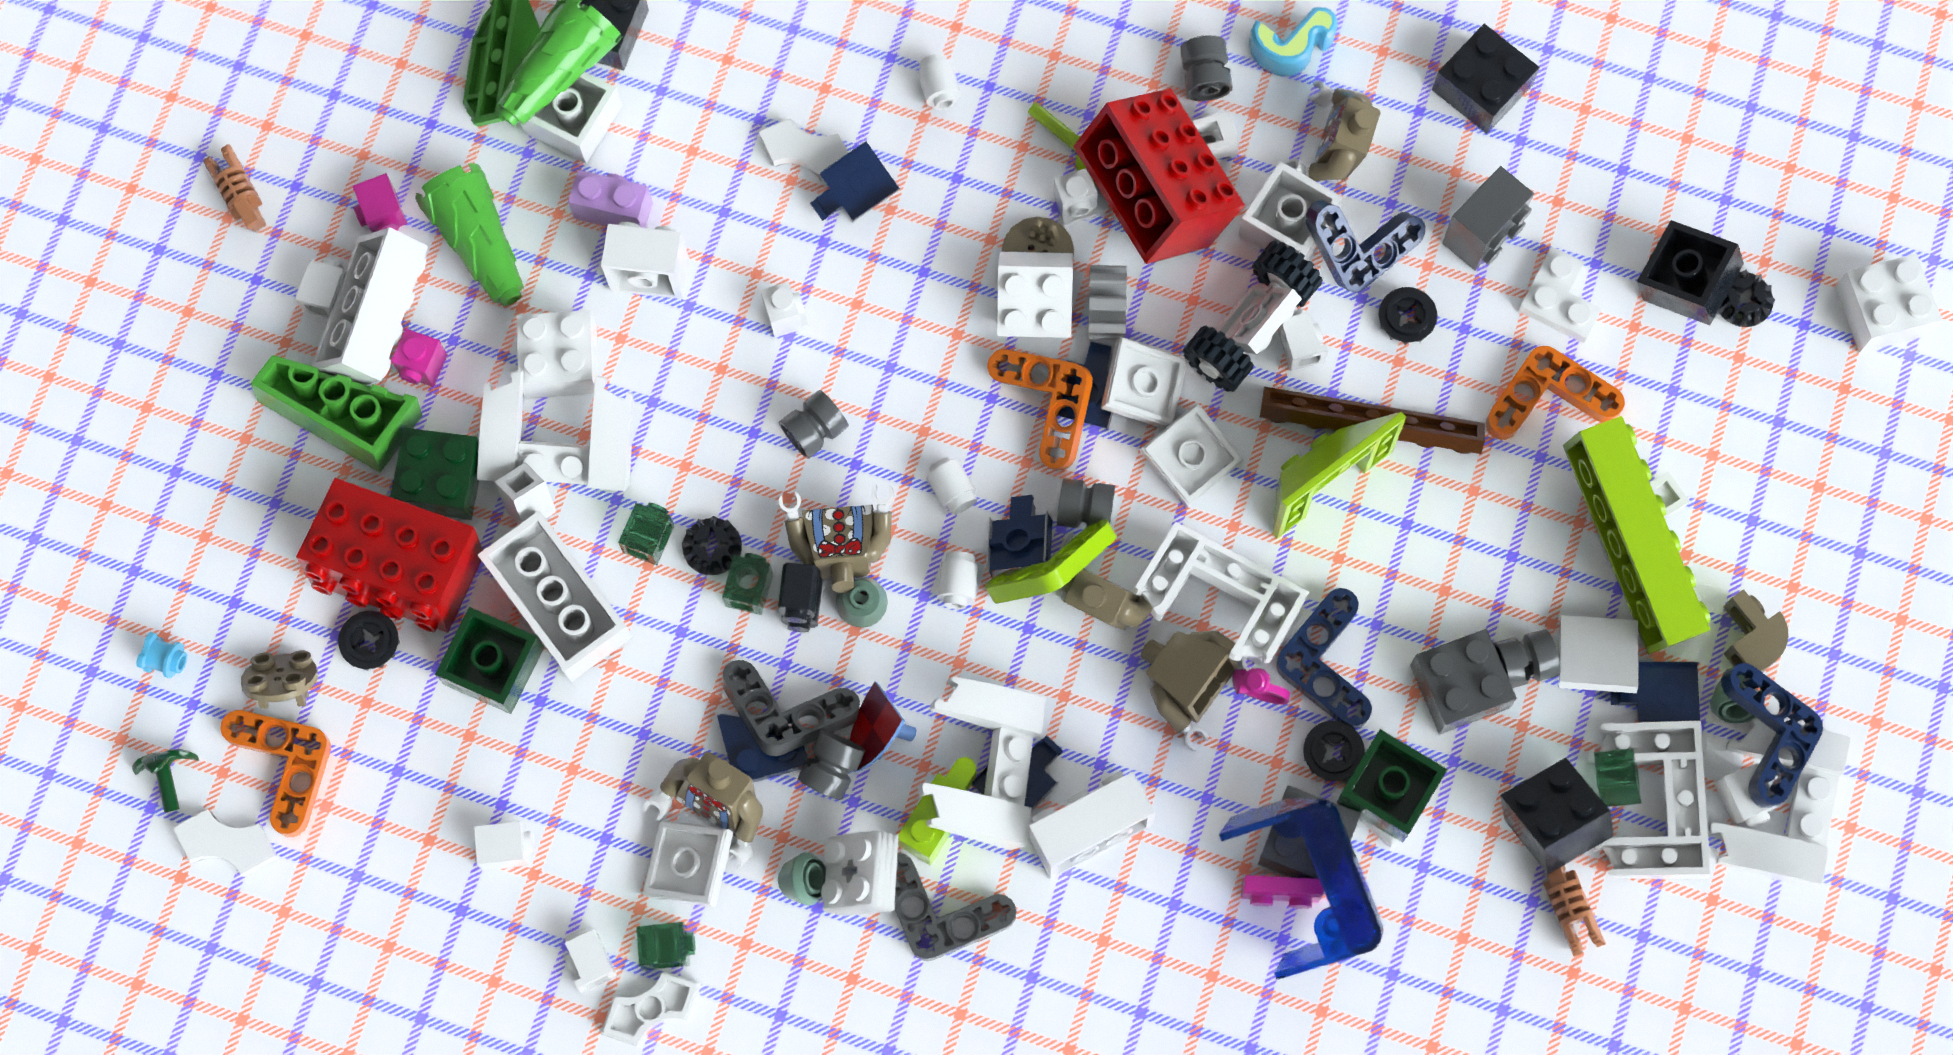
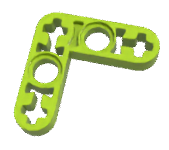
[985,519,1117,604]

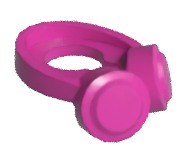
[1232,668,1291,705]

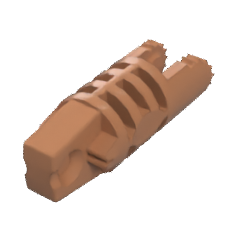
[202,144,267,232]
[1543,865,1606,957]

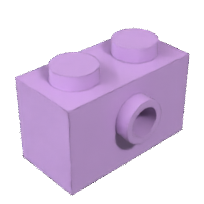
[568,170,653,228]

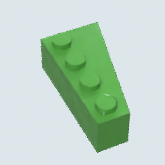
[250,355,423,473]

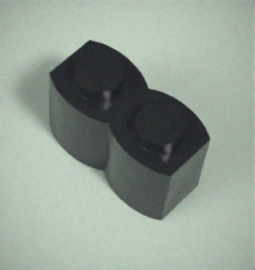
[777,563,823,633]

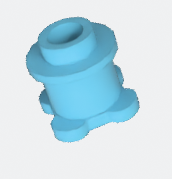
[136,632,188,678]

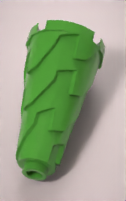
[497,0,623,126]
[415,163,524,306]

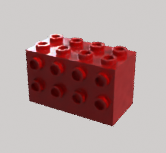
[1073,88,1245,264]
[296,478,483,633]

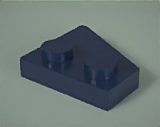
[717,714,808,783]

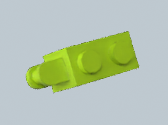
[898,757,977,866]

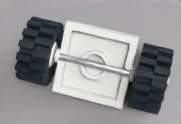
[1182,241,1323,392]

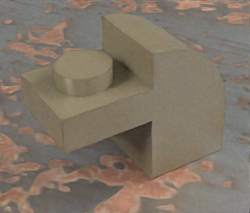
[1723,589,1789,672]

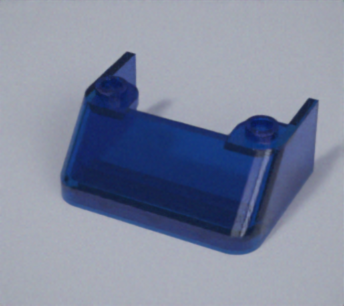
[1219,798,1384,980]

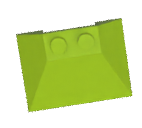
[1272,412,1406,539]

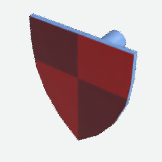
[848,681,916,774]

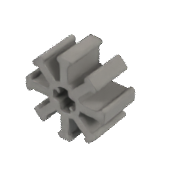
[1088,265,1127,340]

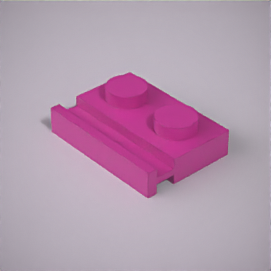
[1241,875,1324,909]

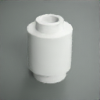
[918,53,961,110]
[926,457,978,515]
[937,551,978,610]

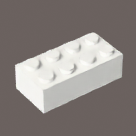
[312,227,428,384]
[478,511,633,682]

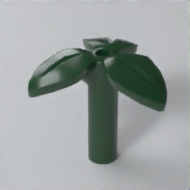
[132,749,199,813]

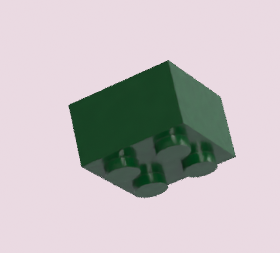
[390,427,479,520]
[435,607,545,714]
[1336,729,1448,843]

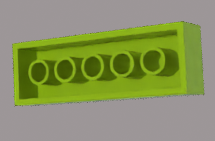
[1562,416,1711,655]

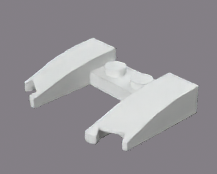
[477,370,634,491]
[1133,522,1309,664]
[918,676,1046,850]
[1709,717,1852,890]
[1587,721,1711,879]

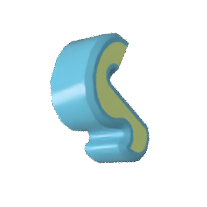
[1249,7,1338,76]

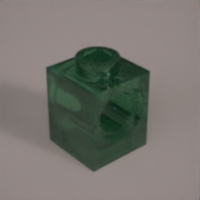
[618,502,675,566]
[722,553,773,615]
[1594,748,1641,807]
[636,922,696,971]

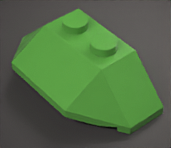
[462,0,540,127]

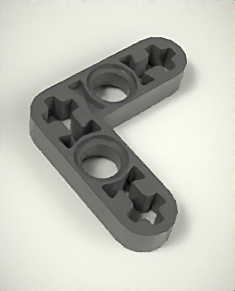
[722,660,860,756]
[894,853,1017,962]

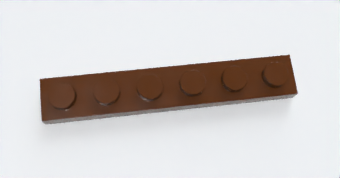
[1259,386,1485,454]

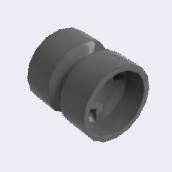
[1180,35,1233,101]
[778,390,849,459]
[1057,478,1115,528]
[1493,629,1560,688]
[798,729,866,800]

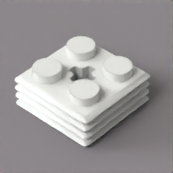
[821,830,898,916]

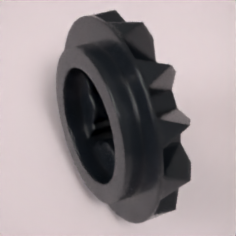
[1718,269,1775,327]
[1378,287,1438,345]
[682,516,742,576]
[338,611,400,671]
[1303,720,1365,782]

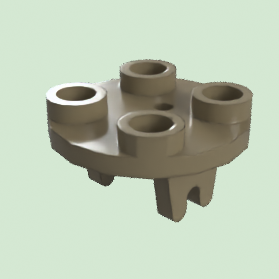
[1002,217,1074,256]
[241,650,318,709]

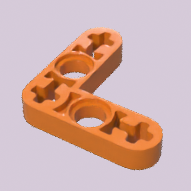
[1486,346,1625,440]
[987,349,1093,470]
[220,710,331,837]

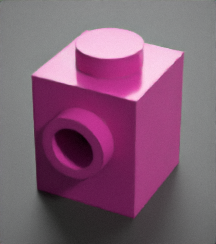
[352,173,408,233]
[391,328,448,387]

